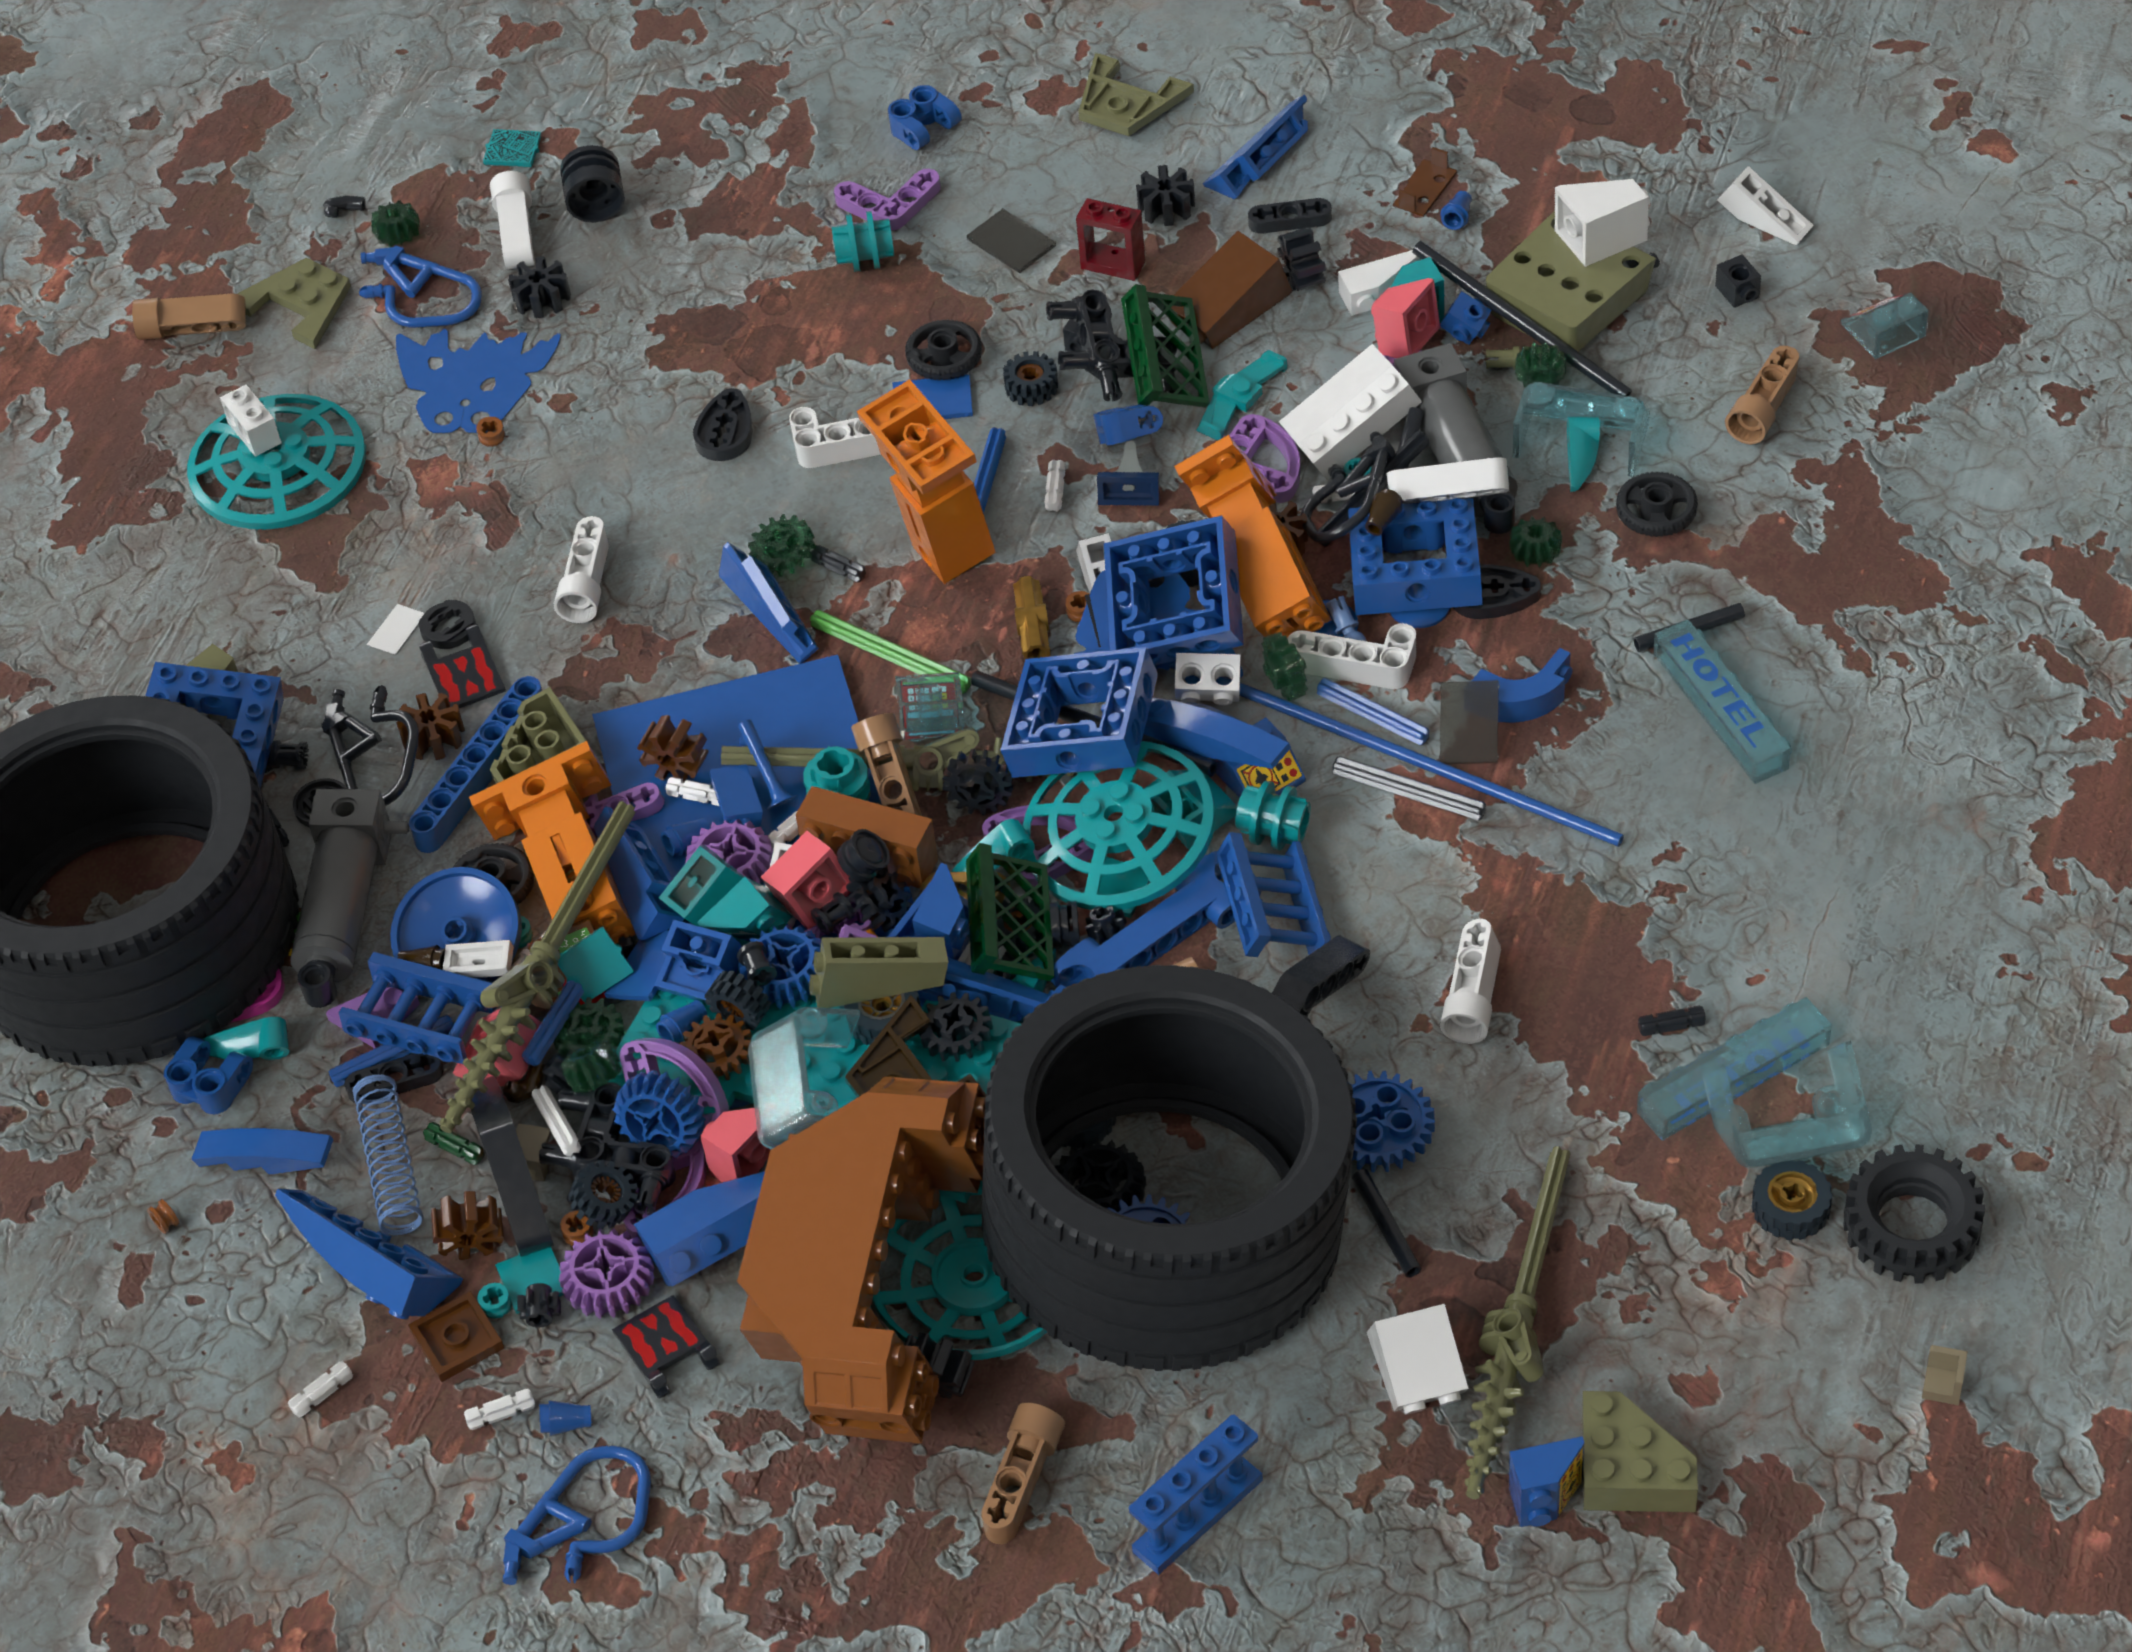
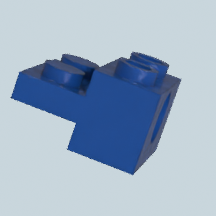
[654,920,743,1003]

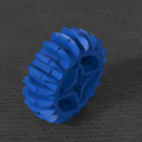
[738,923,822,1010]
[613,1070,706,1158]

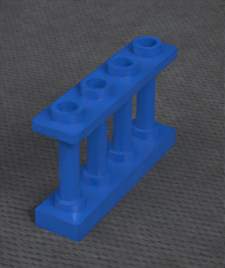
[1216,832,1331,957]
[338,952,497,1064]
[1129,1414,1263,1575]

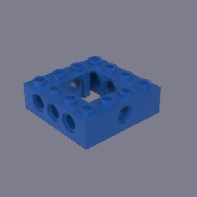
[1348,498,1483,615]
[1104,515,1244,665]
[1000,647,1158,778]
[145,662,284,788]

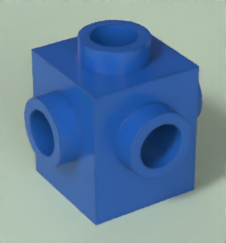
[1440,291,1492,345]

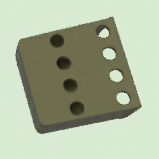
[1486,211,1656,352]

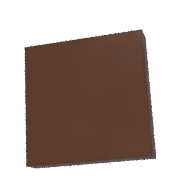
[408,1291,504,1382]

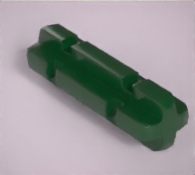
[423,1122,485,1165]

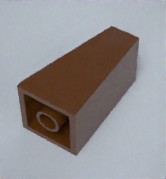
[1168,231,1293,349]

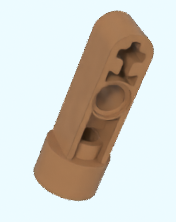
[132,294,246,340]
[1725,346,1799,444]
[851,713,922,816]
[981,1403,1065,1544]

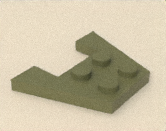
[1079,52,1194,136]
[237,257,351,349]

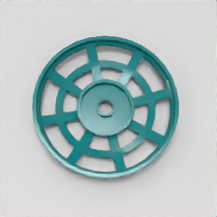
[187,394,366,530]
[1023,741,1216,910]
[872,1181,1047,1360]

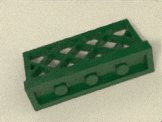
[1121,284,1210,408]
[966,843,1054,981]

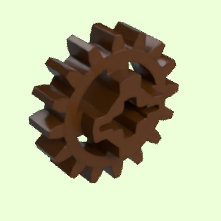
[679,1013,755,1081]

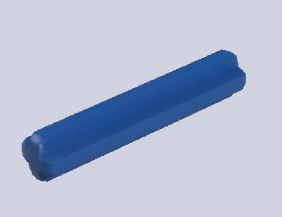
[522,980,584,1066]

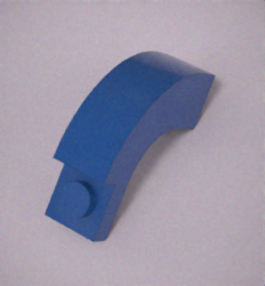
[1464,648,1572,723]

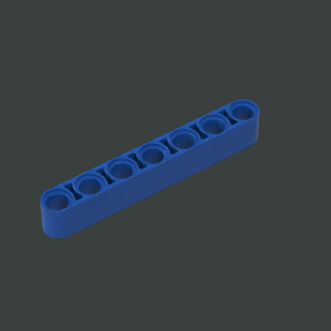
[409,676,542,853]

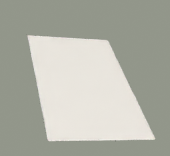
[367,604,424,654]

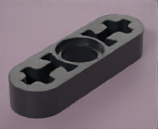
[1248,198,1332,234]
[345,1053,443,1104]

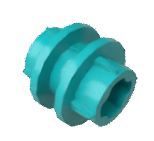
[831,211,895,272]
[803,746,871,801]
[1235,780,1311,851]

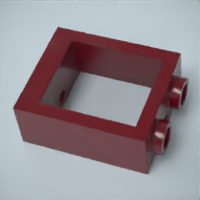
[1076,198,1145,281]

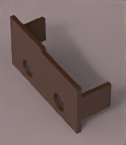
[1393,147,1457,217]

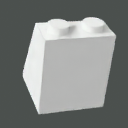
[1555,179,1650,267]
[1367,1304,1468,1415]

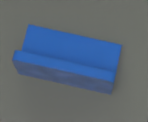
[709,764,763,828]

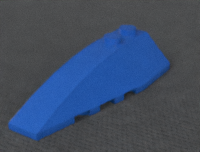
[1143,697,1291,769]
[633,1171,765,1287]
[275,1189,463,1319]

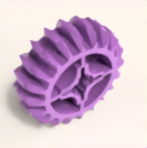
[685,819,773,884]
[559,1228,655,1319]

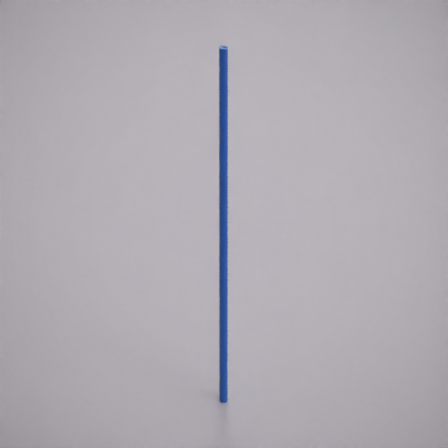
[1077,622,1624,847]

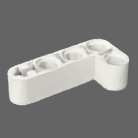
[789,407,881,468]
[1387,458,1509,504]
[1287,623,1416,689]

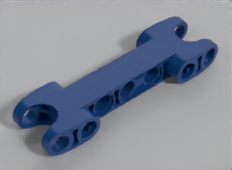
[1050,851,1262,987]

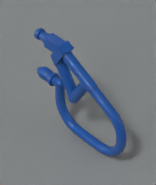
[359,245,482,328]
[502,1446,651,1585]

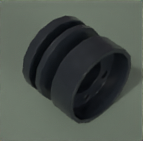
[560,145,625,223]

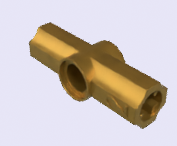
[1013,576,1051,660]

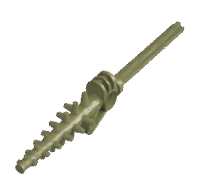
[721,728,1074,792]
[439,801,636,1133]
[1465,1146,1571,1499]

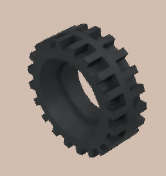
[1843,1144,1985,1284]

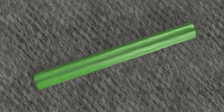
[810,610,971,694]

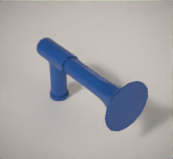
[738,719,797,810]

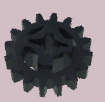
[942,749,1014,815]
[846,866,912,932]
[919,992,993,1062]

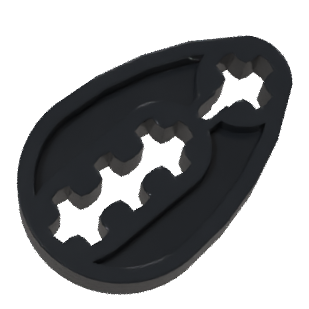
[693,388,753,461]
[1453,564,1541,619]

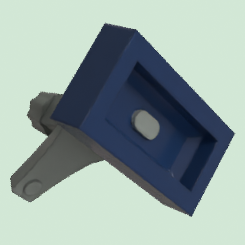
[1097,441,1160,505]

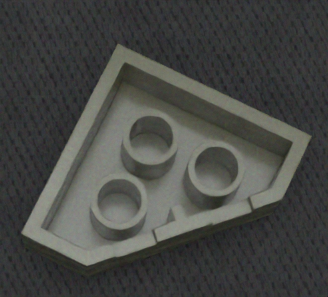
[490,687,586,784]
[1582,1391,1698,1512]

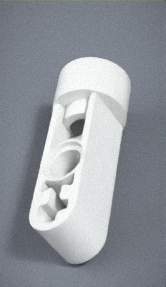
[490,171,535,270]
[554,516,609,623]
[1440,919,1501,1044]

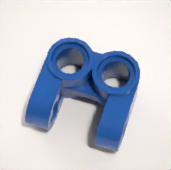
[888,85,962,150]
[1093,405,1163,445]
[164,1037,253,1115]

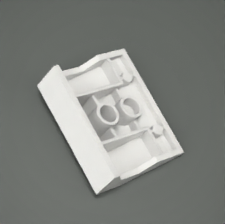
[1279,344,1422,481]

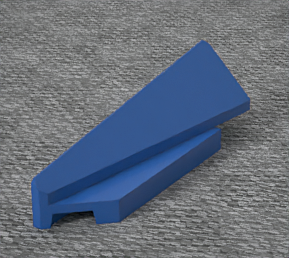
[1202,95,1308,199]
[719,542,819,664]
[594,806,684,941]
[917,957,1050,1022]

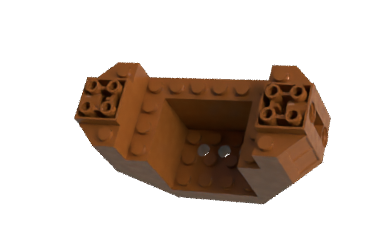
[737,1076,986,1444]

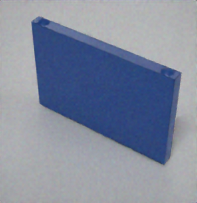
[892,374,973,419]
[604,930,669,1001]

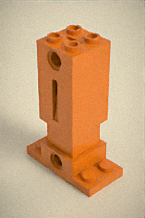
[857,379,996,584]
[1174,435,1331,651]
[469,741,636,944]

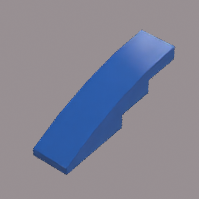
[192,1128,334,1175]

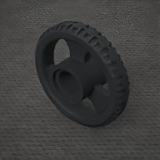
[905,319,982,380]
[1616,471,1698,537]
[453,843,534,905]

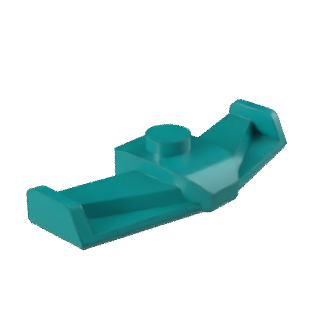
[1196,350,1288,441]

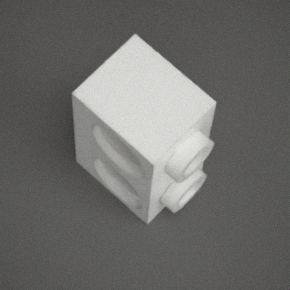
[220,385,281,457]
[1175,653,1241,705]

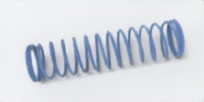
[352,1075,423,1235]

